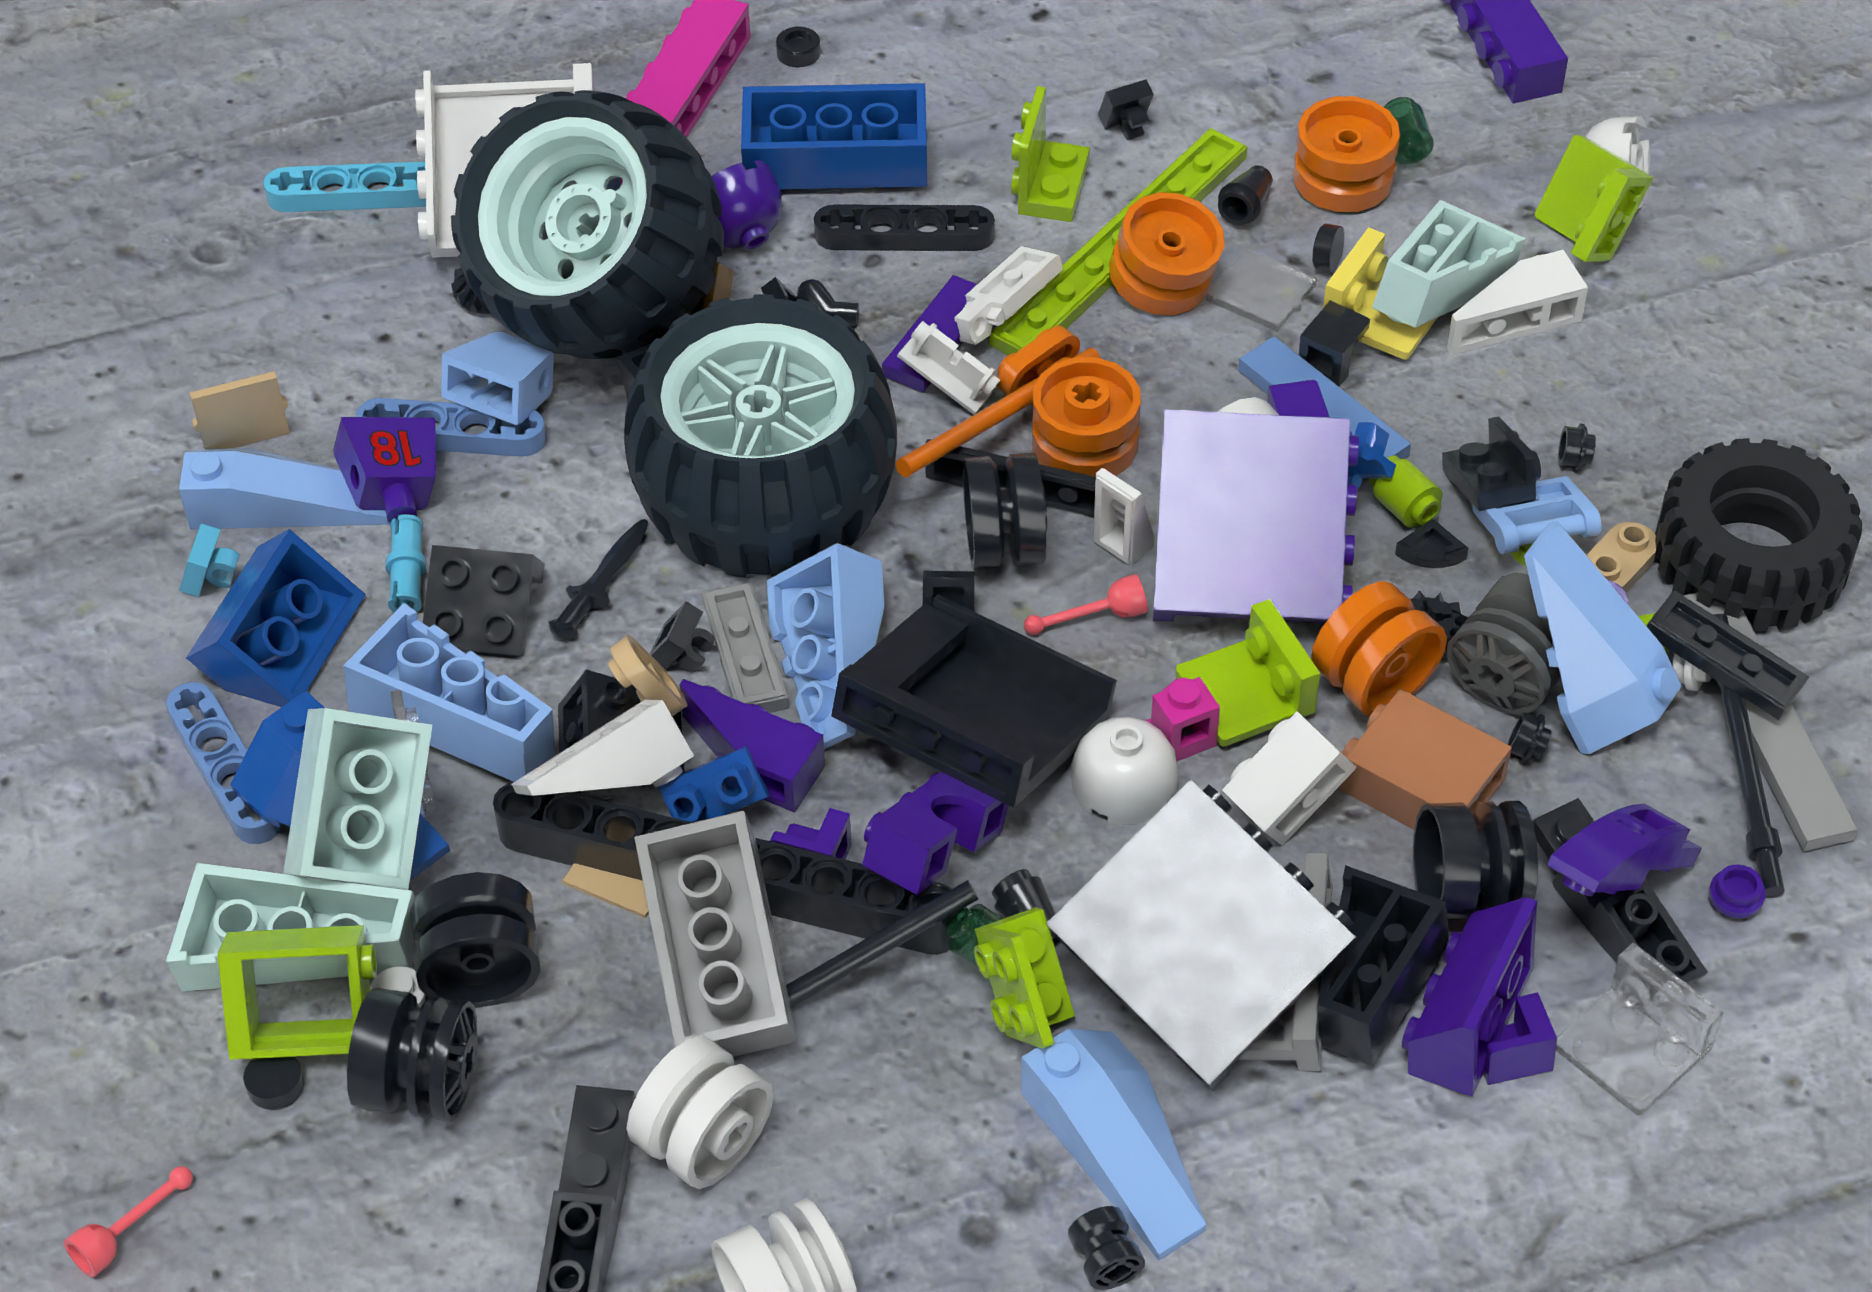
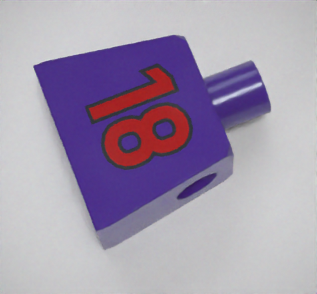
[333,417,436,526]

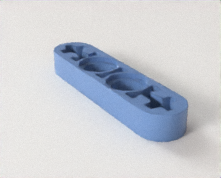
[356,398,546,457]
[166,682,281,844]

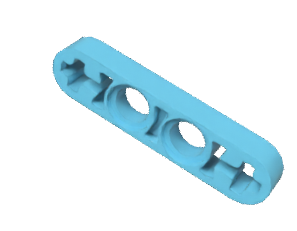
[263,162,426,212]

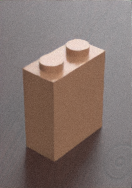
[1340,689,1512,830]

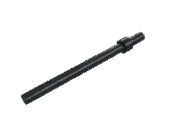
[1714,614,1785,897]

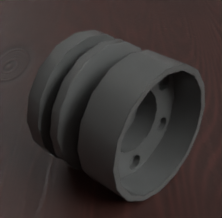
[1447,573,1561,715]

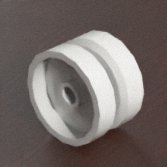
[626,1035,774,1189]

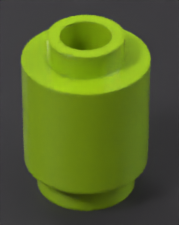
[1369,455,1443,527]

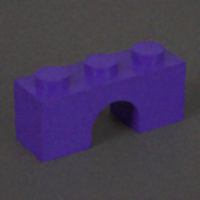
[862,772,1009,895]

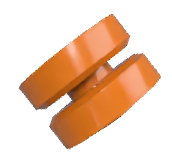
[1293,96,1400,212]
[1109,192,1225,316]
[1032,357,1141,477]
[1311,581,1447,716]

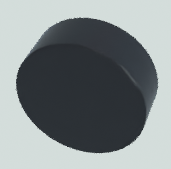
[776,26,821,68]
[1312,223,1344,273]
[243,1056,304,1109]

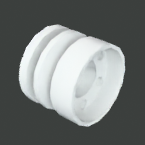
[711,1198,857,1292]

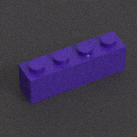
[1443,0,1568,104]

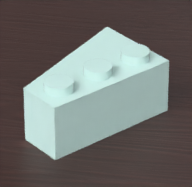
[1372,200,1526,328]

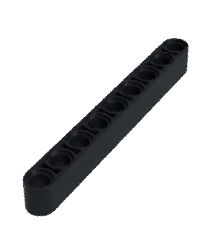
[493,782,959,955]

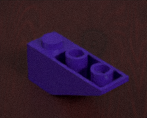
[679,679,825,813]

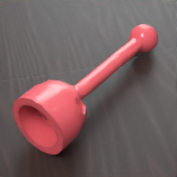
[1024,574,1148,635]
[63,1166,193,1278]

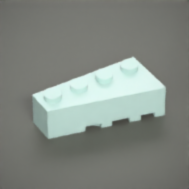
[166,863,416,992]

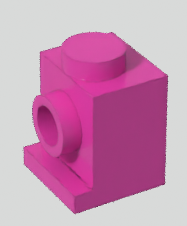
[1145,677,1220,762]

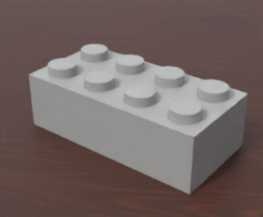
[634,811,798,1057]

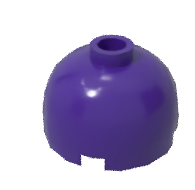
[712,161,782,250]

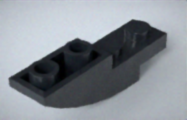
[1533,798,1708,1000]
[536,1085,636,1292]

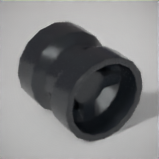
[1068,1206,1145,1290]

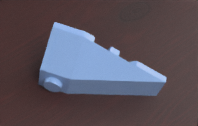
[179,448,390,530]
[1524,522,1682,754]
[767,543,884,749]
[1021,1029,1206,1260]

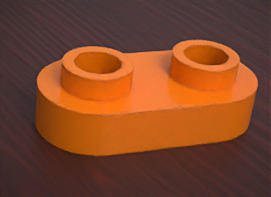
[997,326,1080,395]

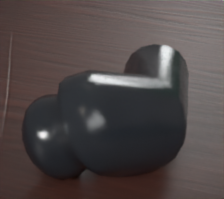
[797,279,859,326]

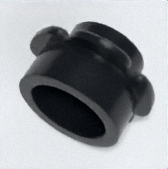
[1558,423,1596,472]
[1507,712,1552,763]

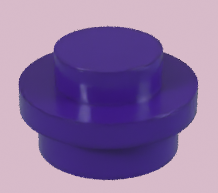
[1709,864,1766,918]

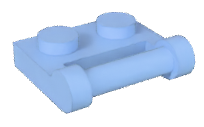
[1472,476,1602,554]

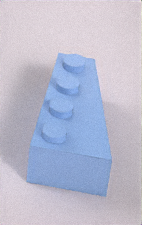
[343,603,555,782]

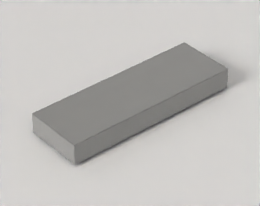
[702,582,789,713]

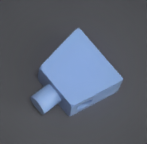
[441,332,554,425]

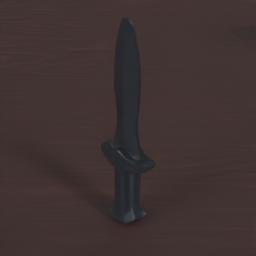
[549,519,648,641]

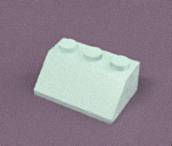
[283,708,433,890]

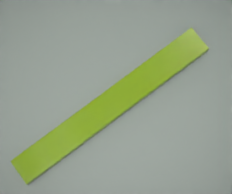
[989,128,1248,355]

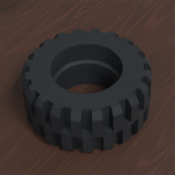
[1655,438,1863,632]

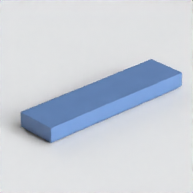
[1238,336,1411,459]

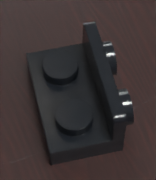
[1442,416,1541,511]

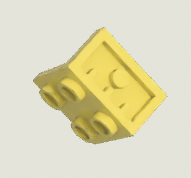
[1323,227,1438,360]

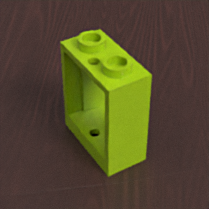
[217,925,377,1060]

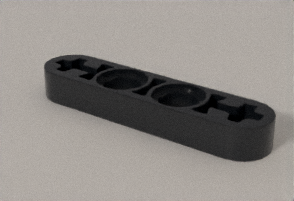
[813,204,995,251]

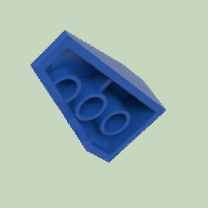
[230,690,450,881]

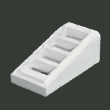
[1093,468,1154,566]

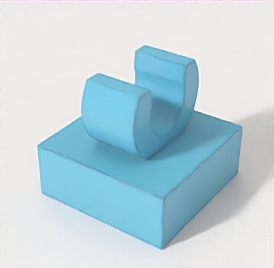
[179,523,240,597]

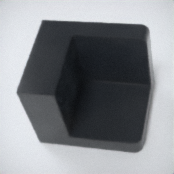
[1298,300,1370,387]

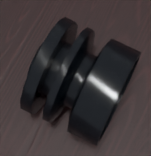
[1413,800,1538,919]
[347,988,477,1122]

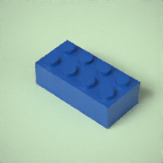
[741,83,927,189]

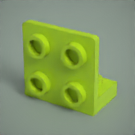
[1011,86,1090,222]
[1535,135,1654,262]
[1175,599,1320,746]
[974,907,1075,1049]

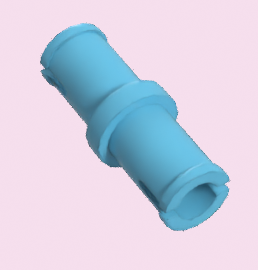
[385,514,426,613]

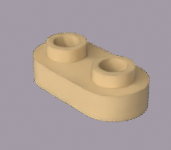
[1586,522,1656,593]
[608,634,687,717]

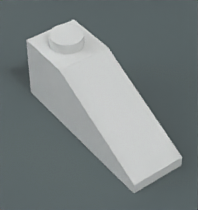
[1447,250,1588,355]
[511,699,694,796]

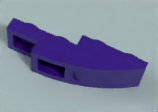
[1547,803,1702,896]

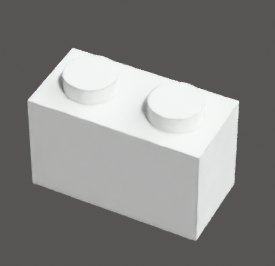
[1222,712,1357,845]

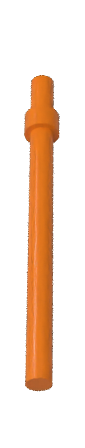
[895,348,1100,477]

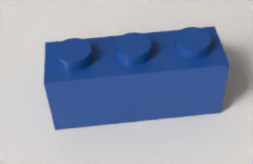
[186,529,365,707]

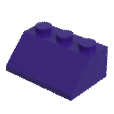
[1401,897,1537,1097]

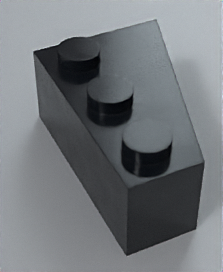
[1317,865,1449,1066]

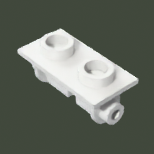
[897,321,1000,415]

